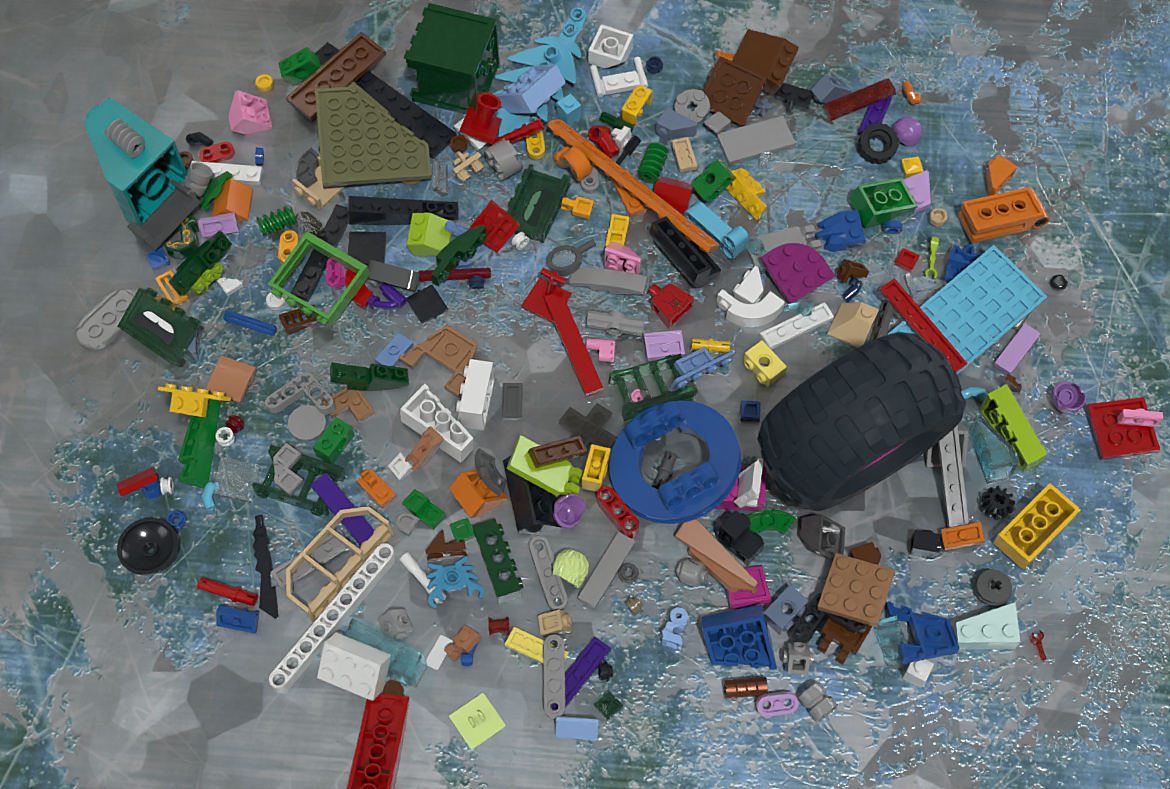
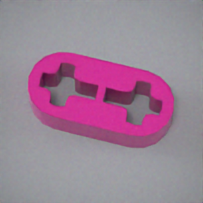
[326,258,346,290]

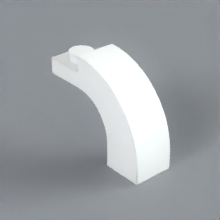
[717,289,785,327]

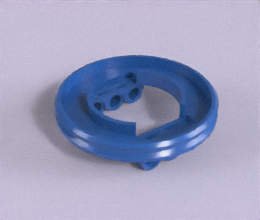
[609,401,741,524]

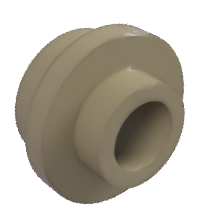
[626,596,644,615]

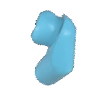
[961,386,988,402]
[202,482,220,511]

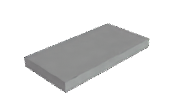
[717,115,796,165]

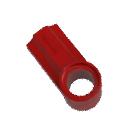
[588,126,620,159]

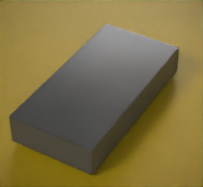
[502,383,523,420]

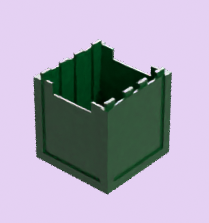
[404,3,500,115]

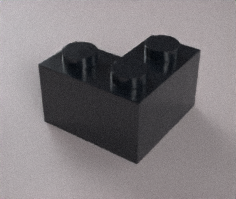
[717,510,765,566]

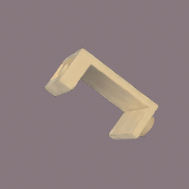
[292,156,347,210]

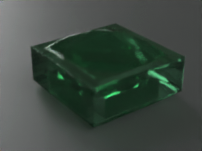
[594,691,623,721]

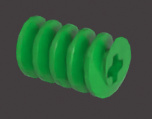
[638,142,669,184]
[256,206,298,238]

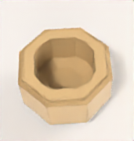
[929,208,948,227]

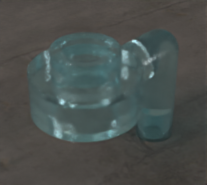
[745,238,768,274]
[783,297,815,317]

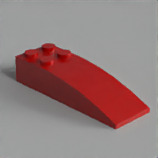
[347,693,410,789]

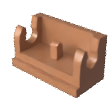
[405,426,444,472]

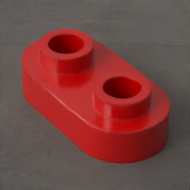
[199,142,235,163]

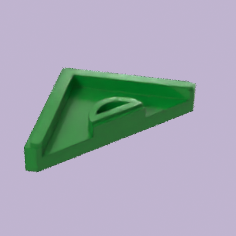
[200,171,232,211]

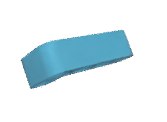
[684,201,749,259]

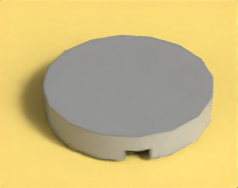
[288,405,327,443]

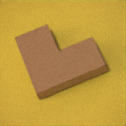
[322,387,375,423]

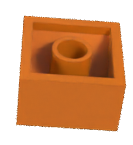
[449,470,508,518]

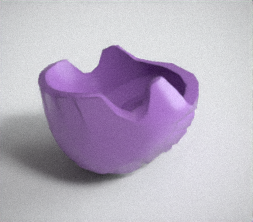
[892,117,922,147]
[1052,382,1086,414]
[553,494,585,528]

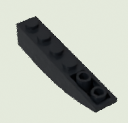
[347,196,459,225]

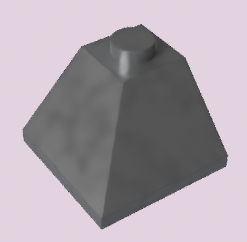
[801,514,846,562]

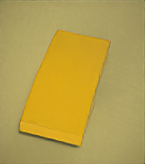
[605,214,630,247]

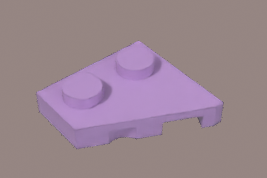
[903,170,931,214]

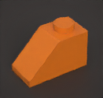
[985,155,1017,196]

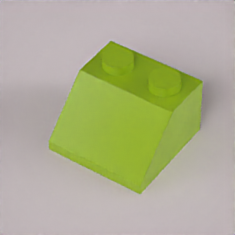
[407,213,452,256]

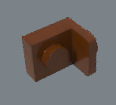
[837,259,869,283]

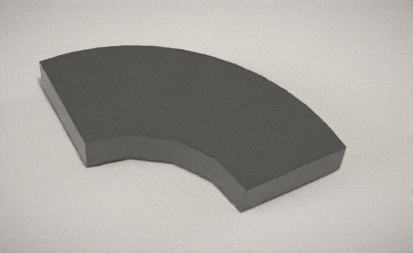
[296,147,320,188]
[475,448,507,497]

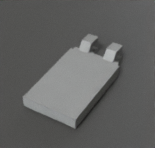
[746,224,822,273]

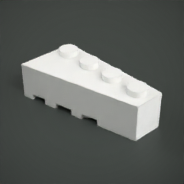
[400,384,473,463]

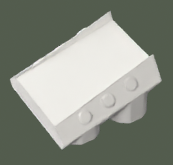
[733,458,763,508]

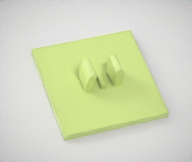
[449,693,506,750]

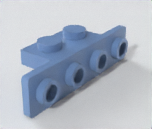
[669,347,736,390]

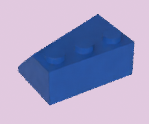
[702,604,777,669]

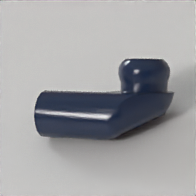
[842,278,863,302]

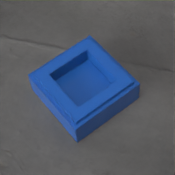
[740,401,761,422]

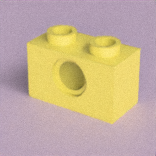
[743,340,787,388]

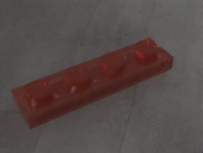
[823,78,896,121]

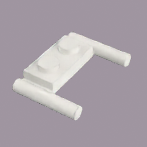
[590,57,648,97]

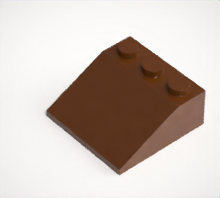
[732,29,799,96]

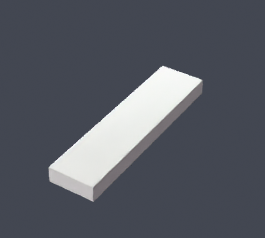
[760,302,834,350]

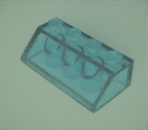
[345,618,428,688]

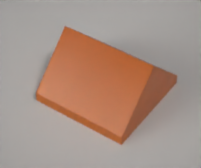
[212,178,253,221]

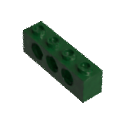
[473,518,524,604]

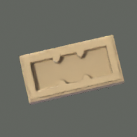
[671,137,697,173]

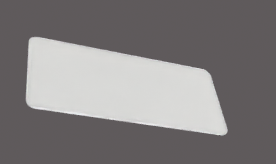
[425,635,453,670]

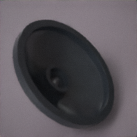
[117,518,178,576]

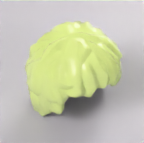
[552,549,589,588]

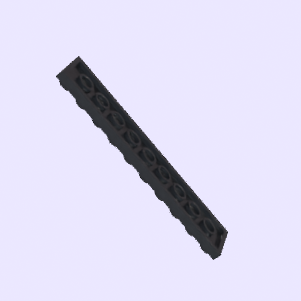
[315,42,457,160]

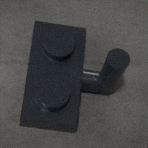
[775,83,814,113]

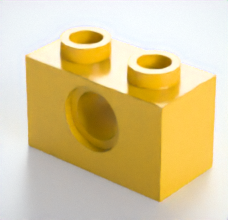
[582,444,611,492]

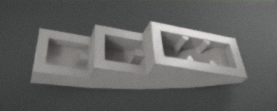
[569,267,648,294]

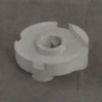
[675,89,711,124]

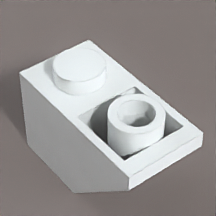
[733,266,764,304]

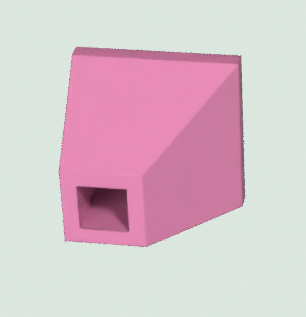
[228,90,273,135]
[604,242,641,275]

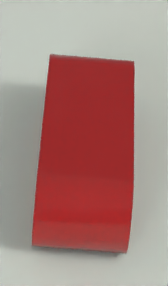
[597,486,639,539]

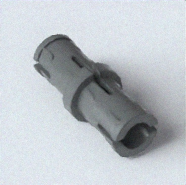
[653,451,678,489]

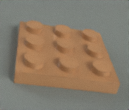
[818,553,895,628]

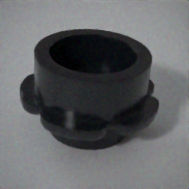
[598,661,613,682]

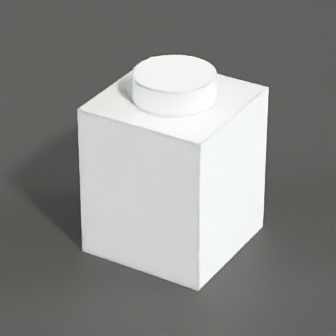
[902,660,934,688]

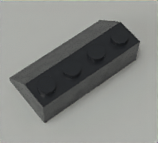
[503,456,562,535]

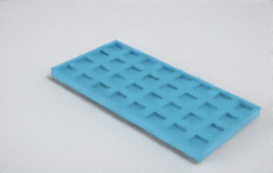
[887,245,1047,375]

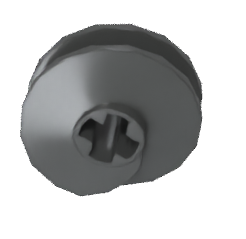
[975,569,1012,608]

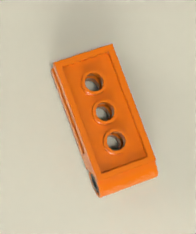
[958,187,1050,243]

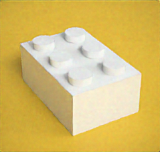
[456,359,495,430]
[317,632,391,701]

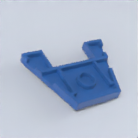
[884,602,960,664]

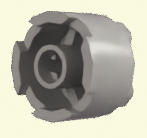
[484,138,523,181]

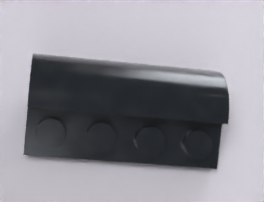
[649,216,721,288]

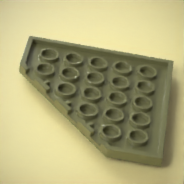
[315,87,432,187]

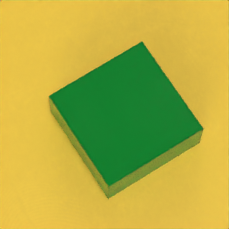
[449,518,475,542]

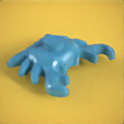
[426,556,485,609]

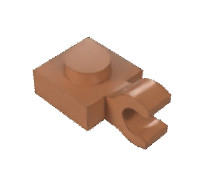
[445,625,482,661]

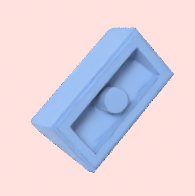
[556,717,598,740]

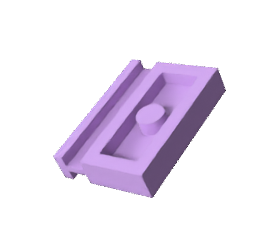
[644,330,685,361]

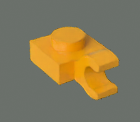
[561,196,594,219]

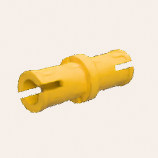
[691,338,730,354]

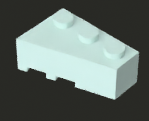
[953,602,1020,650]

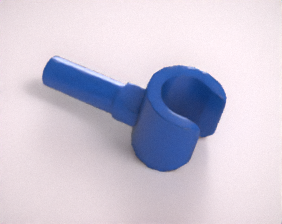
[461,643,478,666]

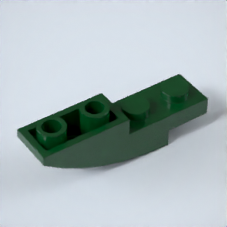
[431,225,487,286]
[169,231,232,296]
[330,362,409,391]

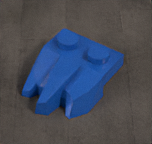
[814,209,866,252]
[944,243,984,283]

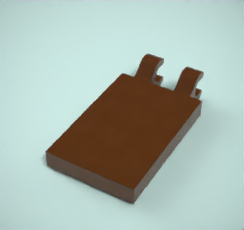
[818,604,886,665]

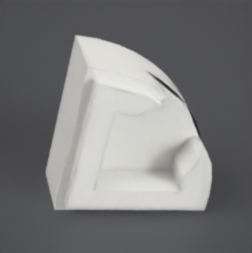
[217,278,243,296]

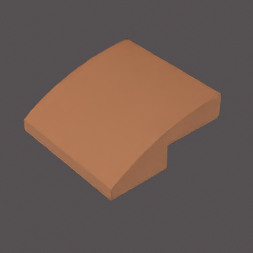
[206,356,257,403]

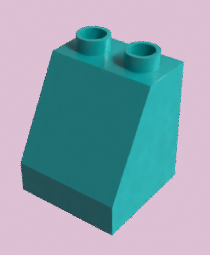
[84,97,187,227]

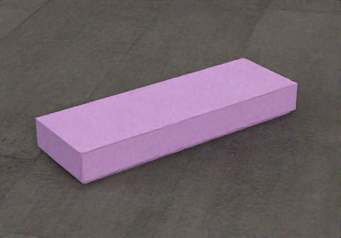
[993,323,1041,374]

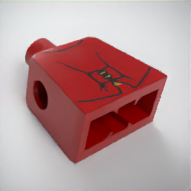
[648,283,694,329]

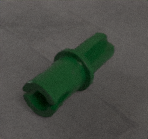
[599,111,634,133]

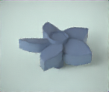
[753,98,772,116]

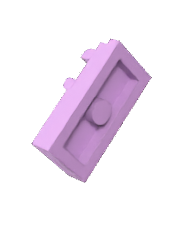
[198,212,239,238]

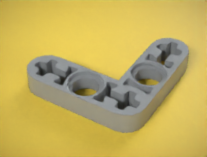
[265,372,336,415]

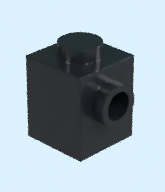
[910,530,942,559]

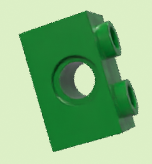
[278,47,321,86]
[691,160,736,203]
[313,417,355,465]

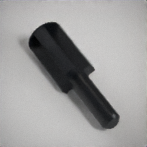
[616,135,641,166]

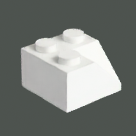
[589,25,633,69]

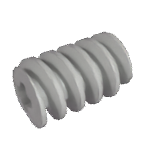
[105,118,145,158]

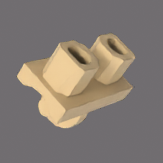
[450,151,484,183]

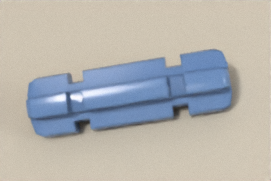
[444,220,468,236]

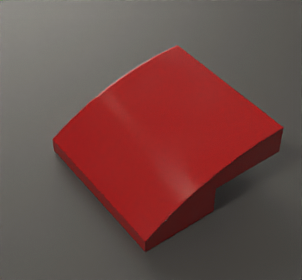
[469,199,520,253]

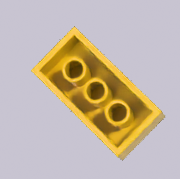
[993,483,1081,570]

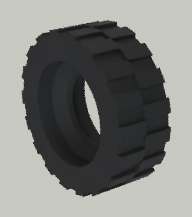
[857,123,899,165]

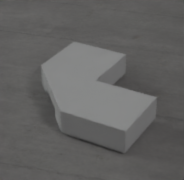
[273,443,304,496]

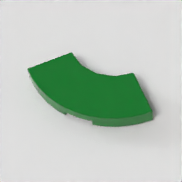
[748,509,796,535]

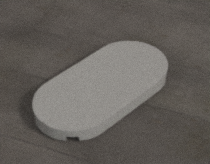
[76,289,142,350]

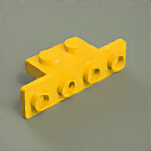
[714,160,767,220]
[157,383,231,417]

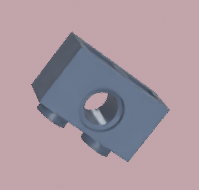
[764,584,809,635]

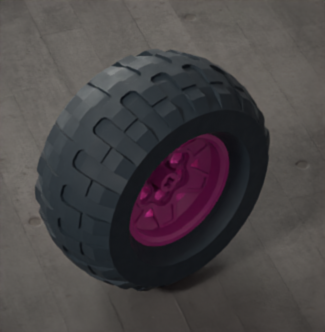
[757,332,966,511]

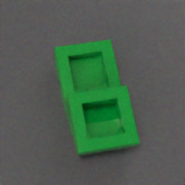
[402,489,447,530]

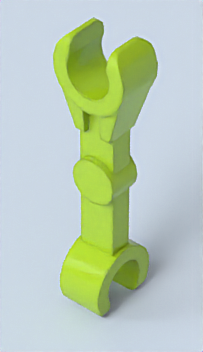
[924,237,939,281]

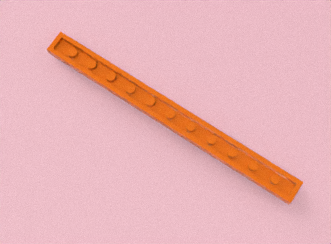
[548,119,720,253]

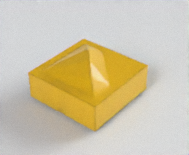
[900,156,923,177]

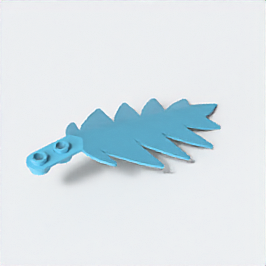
[493,7,587,137]

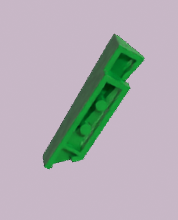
[178,399,221,488]

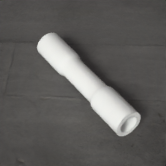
[400,552,447,604]

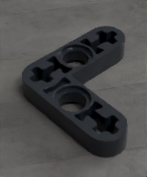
[791,593,867,644]

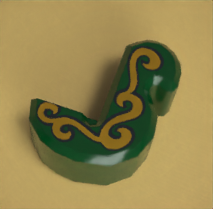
[164,214,200,259]

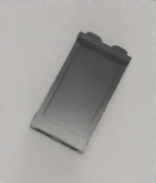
[127,179,200,250]

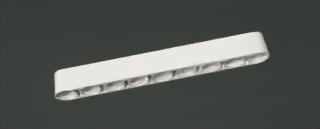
[269,544,396,693]

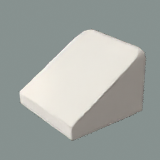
[388,452,415,480]

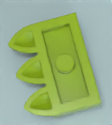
[189,263,225,294]

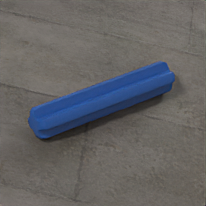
[223,310,277,336]

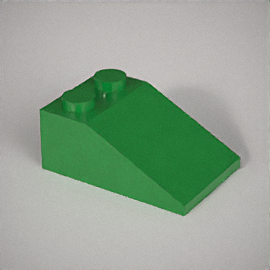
[849,177,918,228]

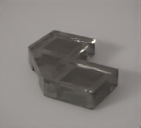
[296,212,326,238]

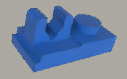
[216,606,259,634]

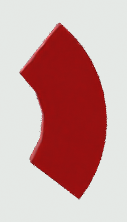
[345,269,374,310]

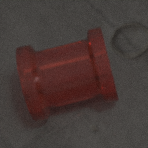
[488,617,510,636]

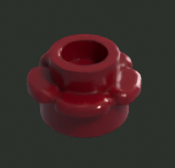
[226,415,244,433]

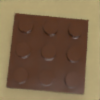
[703,56,768,126]

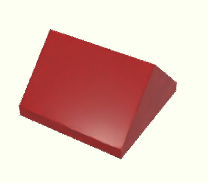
[654,176,695,216]

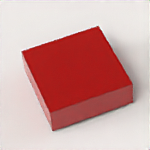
[894,248,920,272]

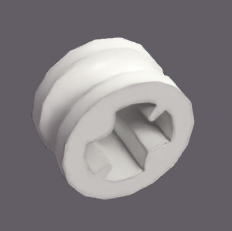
[511,232,530,250]
[216,427,235,447]
[160,477,174,495]

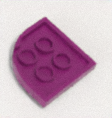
[759,243,836,305]

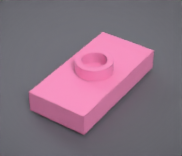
[1118,409,1163,427]

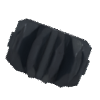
[980,485,1015,520]

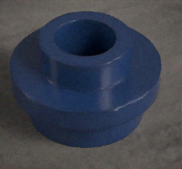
[646,56,663,73]
[467,275,486,290]

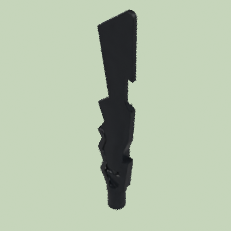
[253,515,279,619]

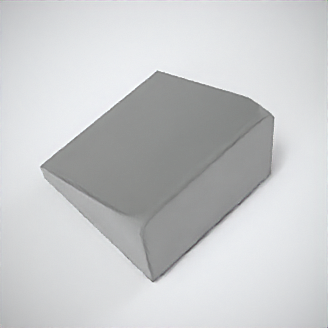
[704,112,731,133]

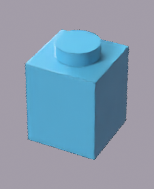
[556,94,581,126]

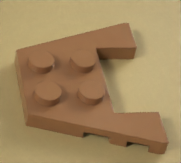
[399,325,478,398]

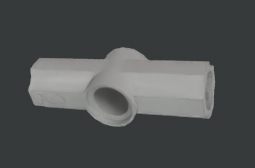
[586,311,645,336]

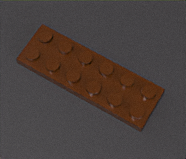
[286,32,386,121]

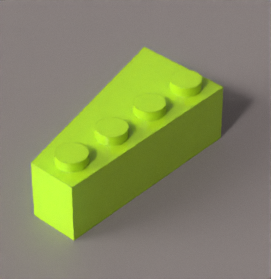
[979,384,1047,472]

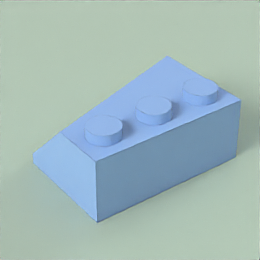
[494,65,566,114]

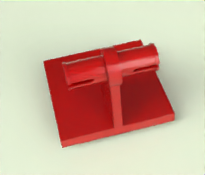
[521,268,572,323]

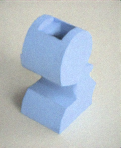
[661,607,688,651]

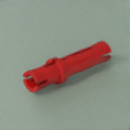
[493,118,544,144]
[197,577,258,607]

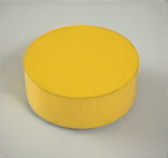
[255,74,274,92]

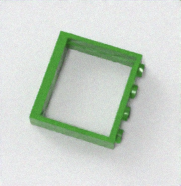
[268,232,371,326]

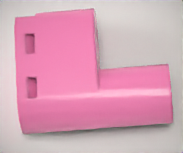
[586,338,615,362]

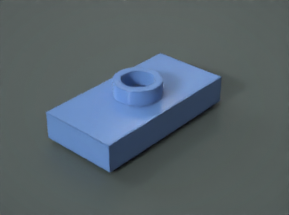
[375,332,414,367]

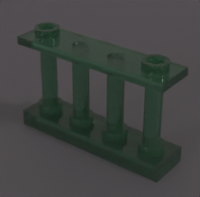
[608,353,698,421]
[252,445,346,517]

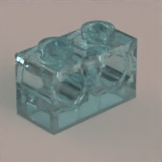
[873,615,908,666]

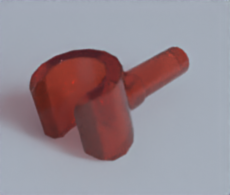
[1030,630,1047,661]

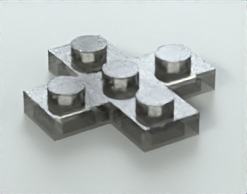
[559,403,617,459]

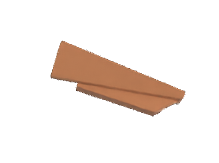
[675,519,758,593]

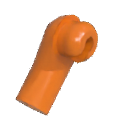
[902,81,921,105]

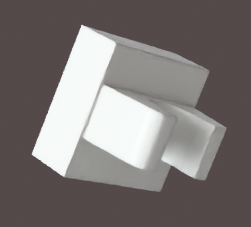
[611,126,632,152]

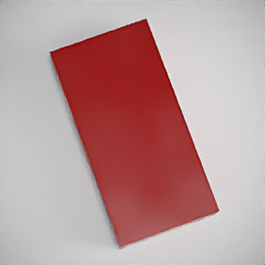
[116,467,158,496]

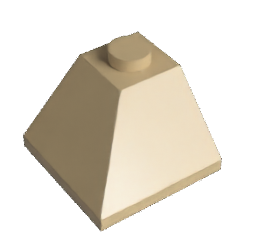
[827,302,879,348]

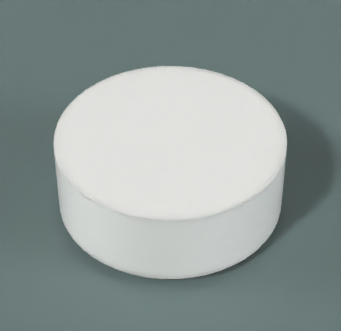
[266,293,286,310]

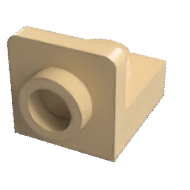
[538,609,572,637]

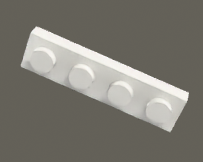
[191,161,263,186]

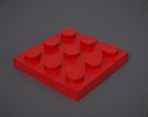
[1086,397,1161,460]

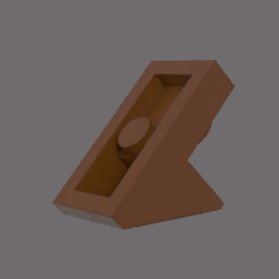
[425,530,467,561]

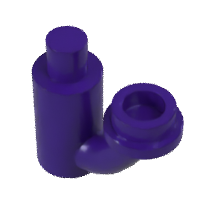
[367,283,407,309]

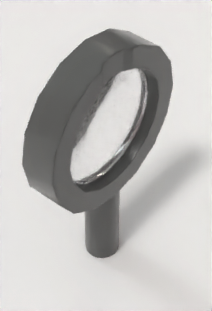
[547,239,596,276]

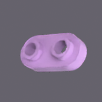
[756,691,799,717]

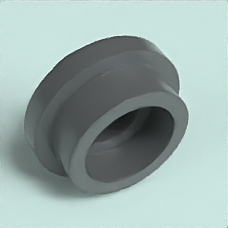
[619,563,639,583]

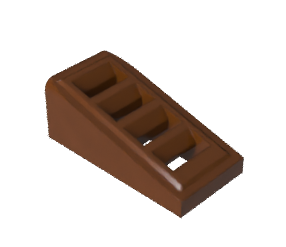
[278,305,319,336]

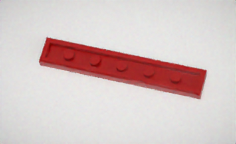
[879,278,968,373]
[544,291,603,396]

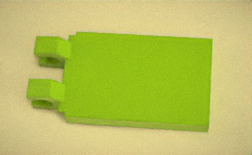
[506,435,584,496]

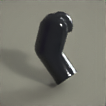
[186,132,214,147]

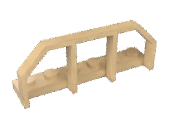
[286,506,394,623]

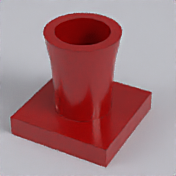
[459,92,502,144]

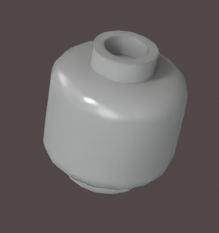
[677,558,708,587]

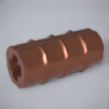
[724,677,768,699]

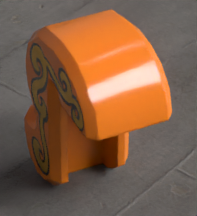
[553,146,592,182]

